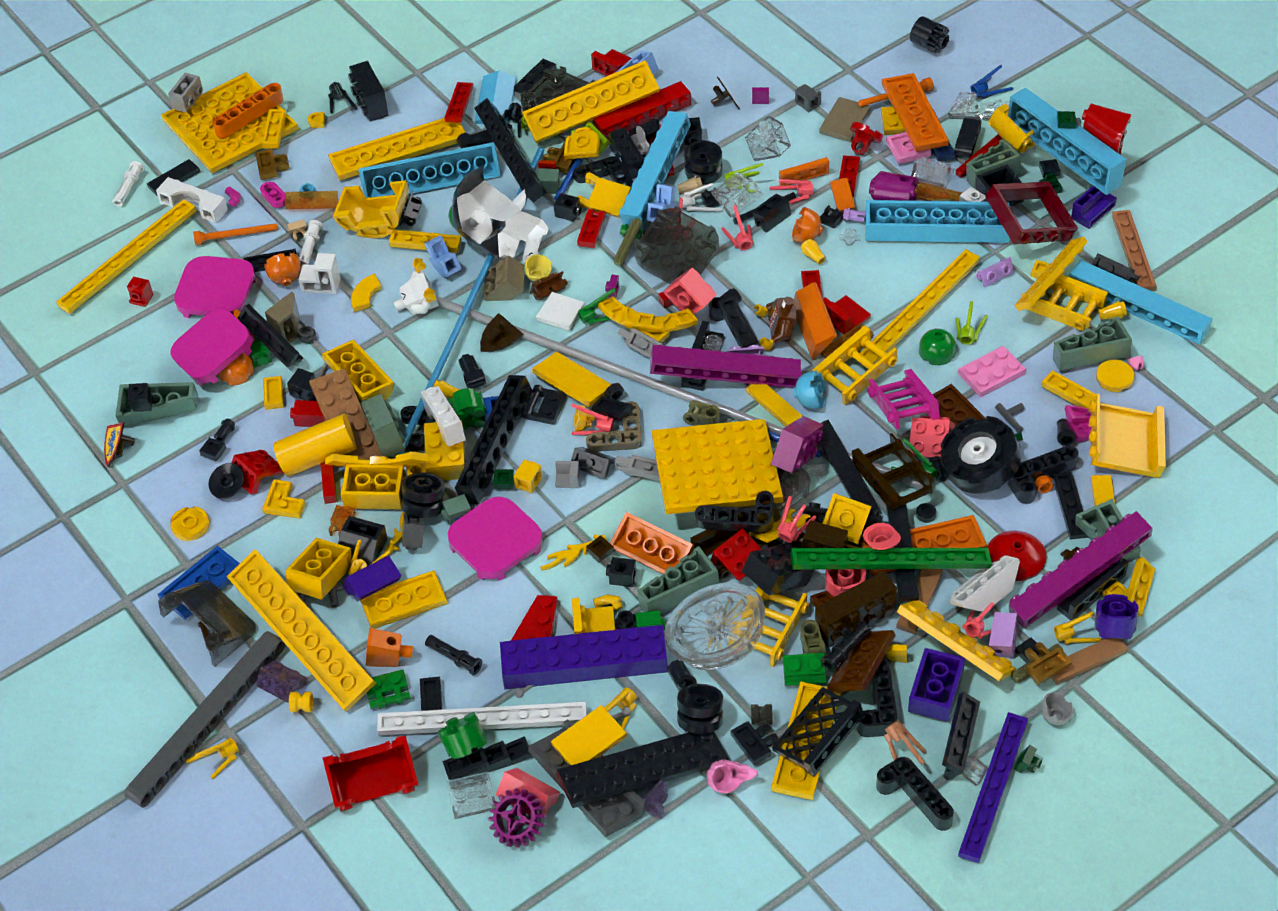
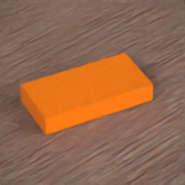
[830,178,855,213]

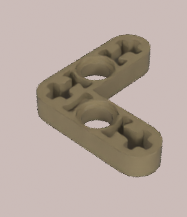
[586,401,641,452]

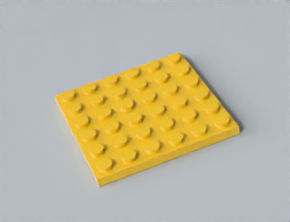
[161,72,299,174]
[651,419,783,514]

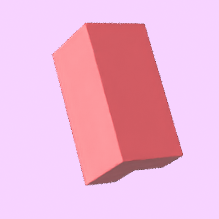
[495,768,560,815]

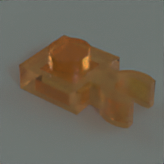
[329,505,356,537]

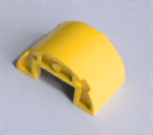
[988,104,1035,154]
[333,180,409,238]

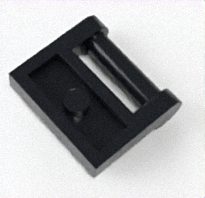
[522,385,566,425]

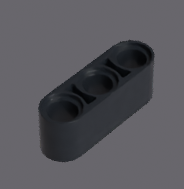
[954,117,982,158]

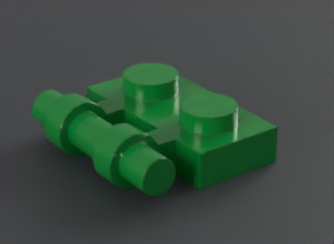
[367,669,411,709]

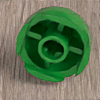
[919,328,956,365]

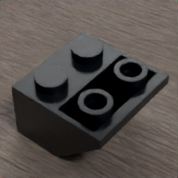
[338,516,388,566]

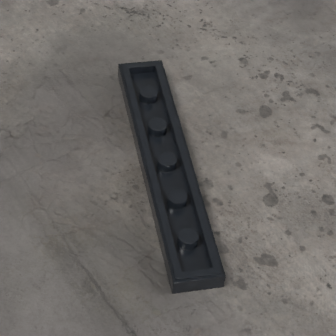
[818,419,879,511]
[886,504,919,602]

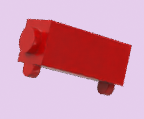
[290,400,325,427]

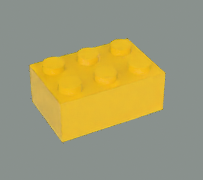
[424,420,466,481]
[341,464,406,509]
[286,537,351,600]

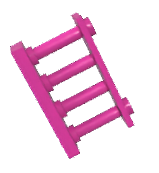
[867,369,940,429]

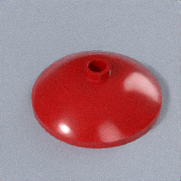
[987,530,1046,581]

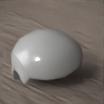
[1041,692,1074,725]

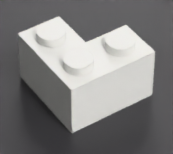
[299,253,341,294]

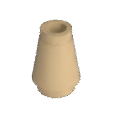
[677,176,704,195]

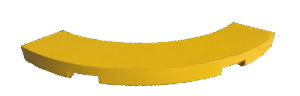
[598,296,698,332]
[325,451,429,467]

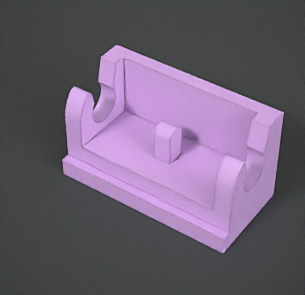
[989,612,1019,659]

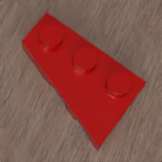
[511,595,558,641]

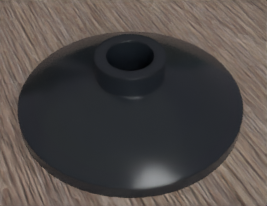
[208,463,244,499]

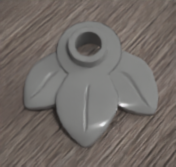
[631,126,650,157]

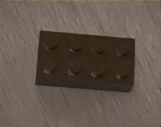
[815,571,897,648]

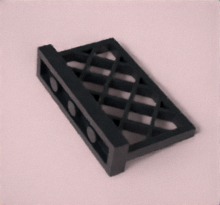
[772,687,865,776]

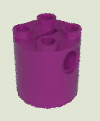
[869,171,919,201]

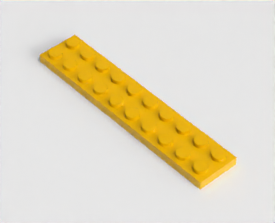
[226,549,376,712]

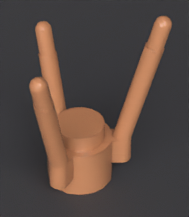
[884,720,926,764]

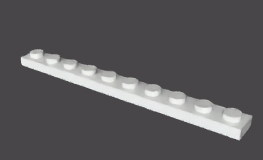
[377,702,587,736]

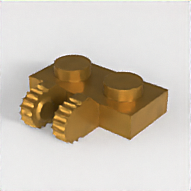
[543,142,575,174]
[255,149,289,180]
[1025,642,1072,685]

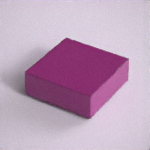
[752,87,769,104]

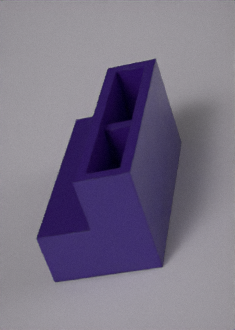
[1071,186,1117,229]
[342,555,402,602]

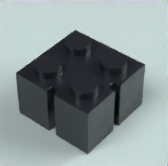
[976,165,1024,207]

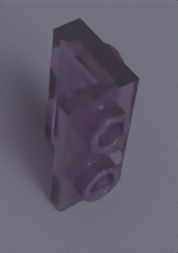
[256,660,307,703]

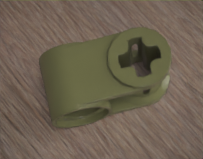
[683,400,721,426]
[800,620,826,656]

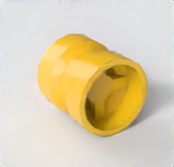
[289,692,313,712]

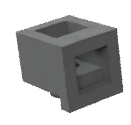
[795,84,821,113]

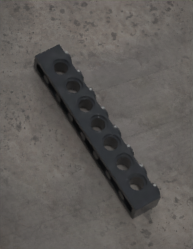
[474,98,547,203]
[454,375,533,504]

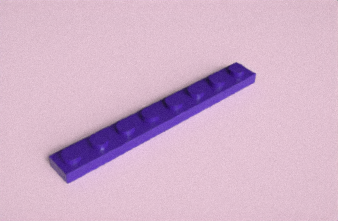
[958,712,1028,863]

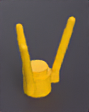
[348,540,391,575]
[1054,611,1101,645]
[604,687,637,729]
[186,737,239,779]

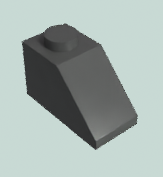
[401,513,424,550]

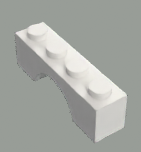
[156,177,228,223]
[420,386,466,446]

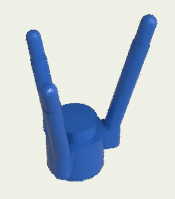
[970,65,1013,98]

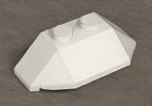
[949,555,1020,612]

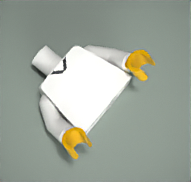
[394,258,439,315]

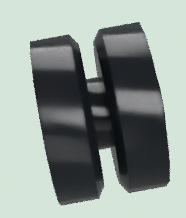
[684,140,722,184]
[401,473,445,518]
[677,684,723,734]

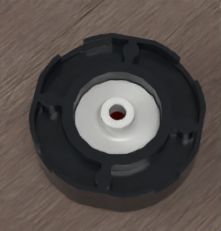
[940,416,1021,494]

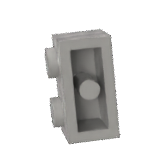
[168,73,203,113]

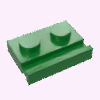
[782,653,827,686]

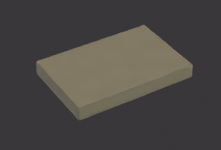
[819,97,870,142]

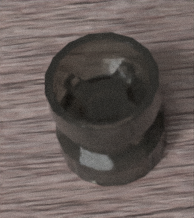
[751,704,773,725]

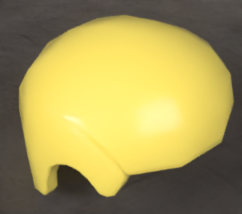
[525,254,552,282]

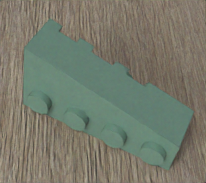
[1053,316,1132,371]
[115,382,198,427]
[360,394,406,457]
[637,546,720,614]

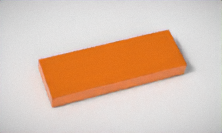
[779,157,829,186]

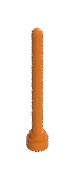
[858,77,934,107]
[193,223,278,245]

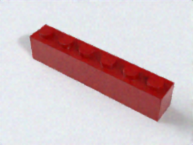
[593,81,691,140]

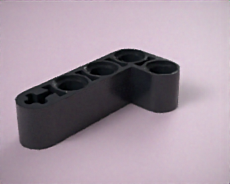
[1008,446,1079,504]
[695,491,776,533]
[857,657,897,737]
[876,757,954,831]

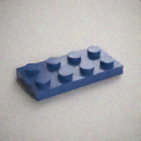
[158,545,240,620]

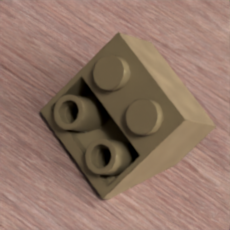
[483,255,525,301]
[265,292,300,343]

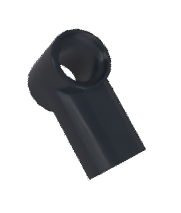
[457,130,493,149]
[709,288,742,321]
[458,354,486,388]
[667,659,697,691]

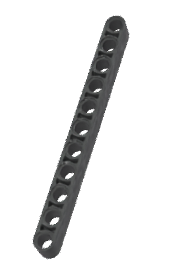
[124,631,286,808]

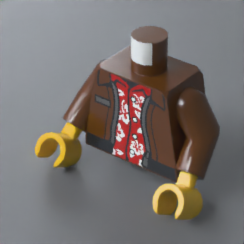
[754,297,796,351]

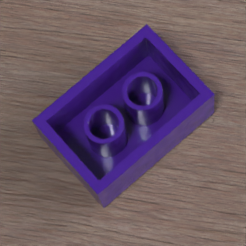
[908,648,965,722]

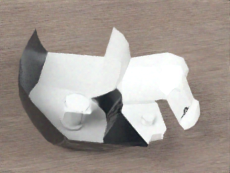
[452,165,548,263]

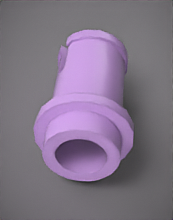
[843,208,866,223]

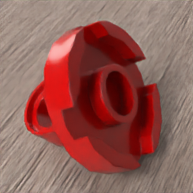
[850,122,883,155]

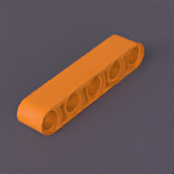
[213,83,284,138]

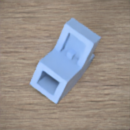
[647,184,678,223]
[424,236,462,277]

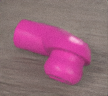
[225,186,241,207]

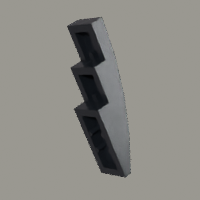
[442,736,533,780]

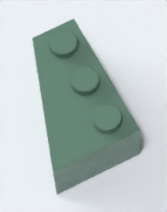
[966,139,1021,189]
[1075,499,1141,563]

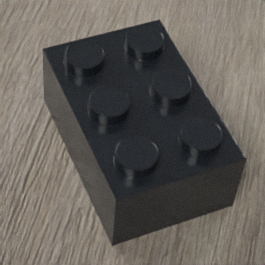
[348,60,389,122]
[742,543,815,595]

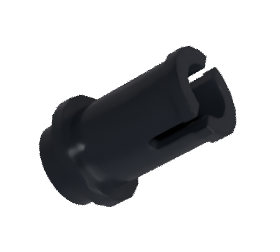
[213,418,235,442]
[929,456,948,482]

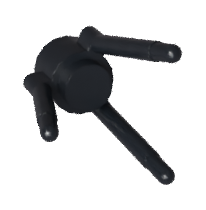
[328,82,357,114]
[502,102,522,138]

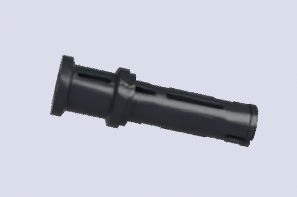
[821,622,871,673]
[425,635,483,675]

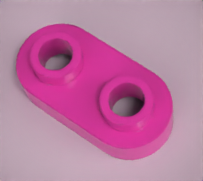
[260,181,287,208]

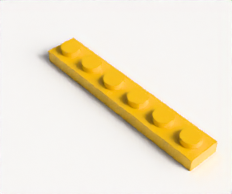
[1014,236,1088,311]

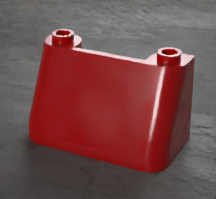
[1082,104,1131,155]
[322,735,419,811]

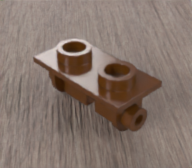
[530,271,568,300]

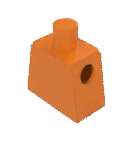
[366,628,413,667]

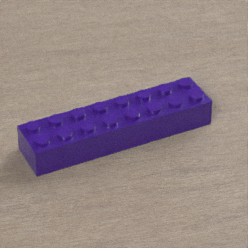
[500,625,668,690]

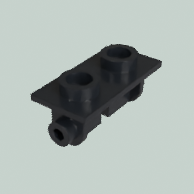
[399,190,422,226]

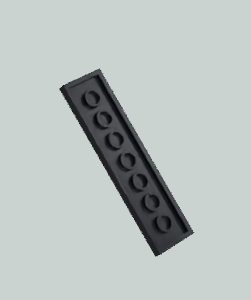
[556,732,729,808]

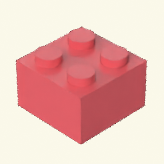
[663,267,717,314]

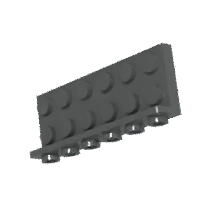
[528,719,645,837]

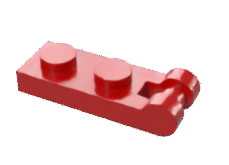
[577,208,606,248]

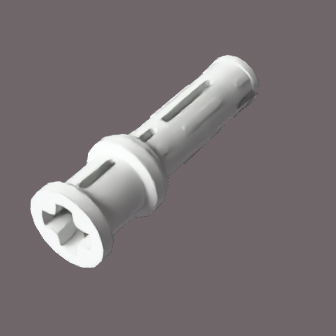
[112,161,145,207]
[299,220,323,268]

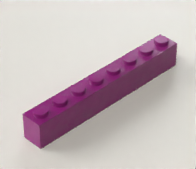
[650,345,801,388]
[1009,511,1153,629]

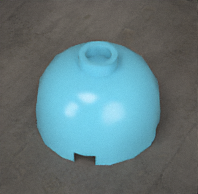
[793,370,826,409]

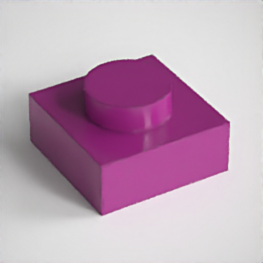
[605,274,620,298]

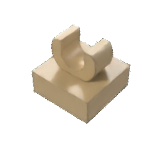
[287,219,306,241]

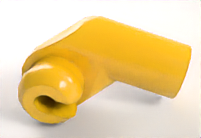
[593,594,623,610]

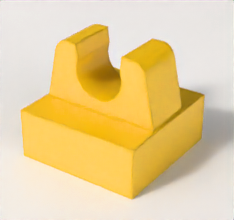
[573,405,594,431]

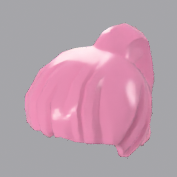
[707,759,758,793]

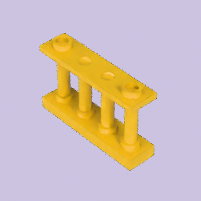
[1022,266,1108,331]
[812,326,898,405]
[729,586,809,667]

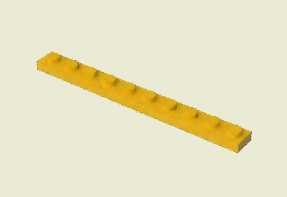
[56,199,197,314]
[860,249,980,364]

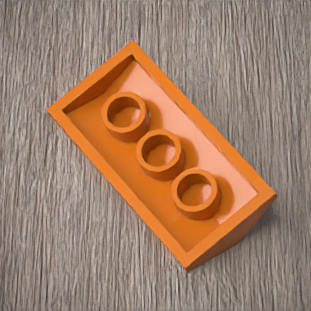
[794,282,837,360]
[610,512,694,574]

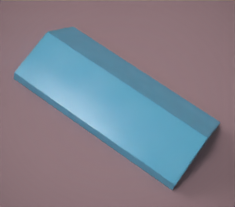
[475,70,516,124]

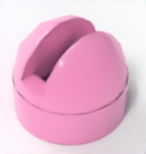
[1128,356,1144,371]

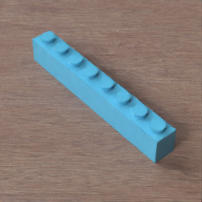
[619,111,691,228]
[1069,260,1212,345]

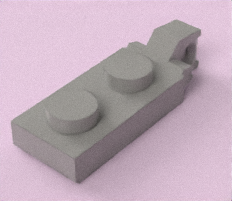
[617,327,666,358]
[614,455,659,481]

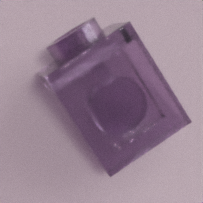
[645,780,668,819]

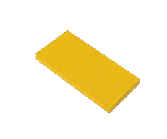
[532,351,611,407]
[360,570,447,629]

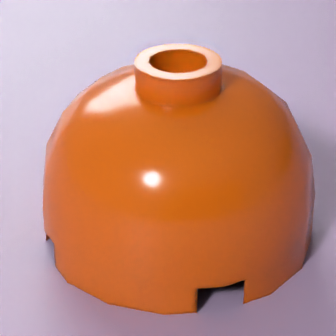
[792,207,823,243]
[264,253,301,286]
[218,353,254,385]

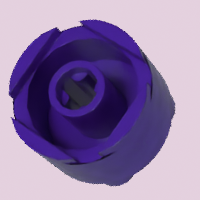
[1094,594,1139,640]

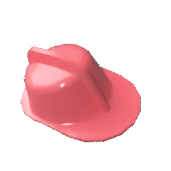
[863,523,901,550]

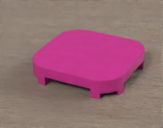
[174,256,256,318]
[170,309,255,386]
[447,497,543,581]

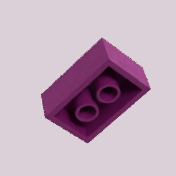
[771,416,824,473]

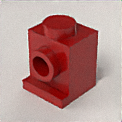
[127,276,154,307]

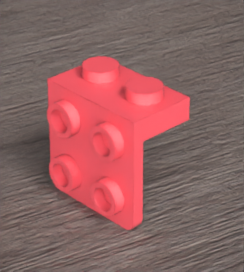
[909,415,955,458]

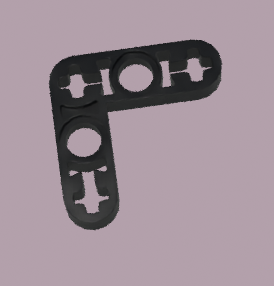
[573,156,633,191]

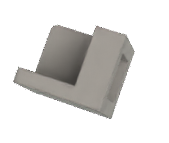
[555,461,580,488]

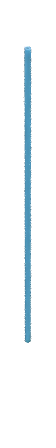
[395,147,544,455]

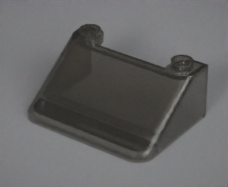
[158,580,256,667]

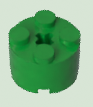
[447,388,487,430]
[438,712,488,759]

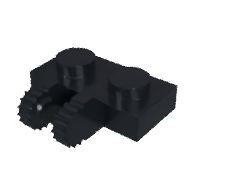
[730,721,778,766]

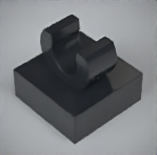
[701,187,723,208]
[820,205,843,229]

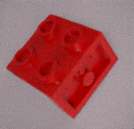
[591,49,632,76]
[823,295,871,335]
[231,450,284,495]
[711,528,761,581]

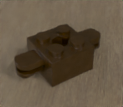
[785,520,859,548]

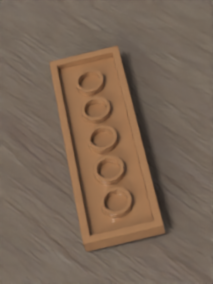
[309,368,382,460]

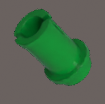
[620,224,643,240]

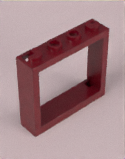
[985,181,1078,245]

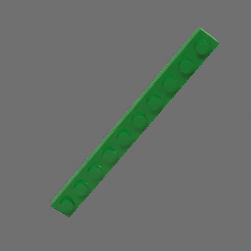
[790,548,992,570]

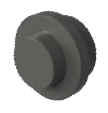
[298,325,316,342]

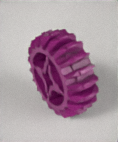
[488,788,546,848]

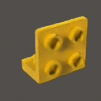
[571,597,615,634]

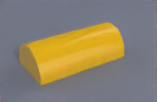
[322,339,394,402]
[273,413,357,477]

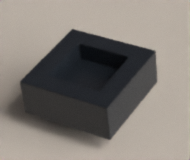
[1039,159,1061,178]
[199,437,226,461]
[1015,637,1040,663]

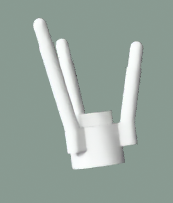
[679,183,722,212]

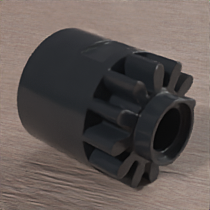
[910,16,950,54]

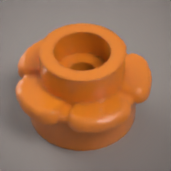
[1035,476,1053,494]

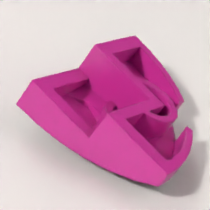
[1064,405,1091,443]

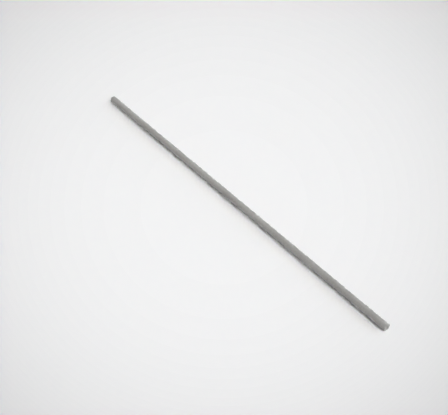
[436,296,933,490]

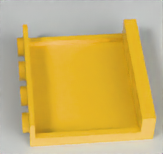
[1089,394,1166,478]

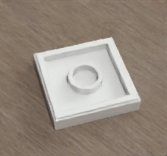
[536,292,585,331]

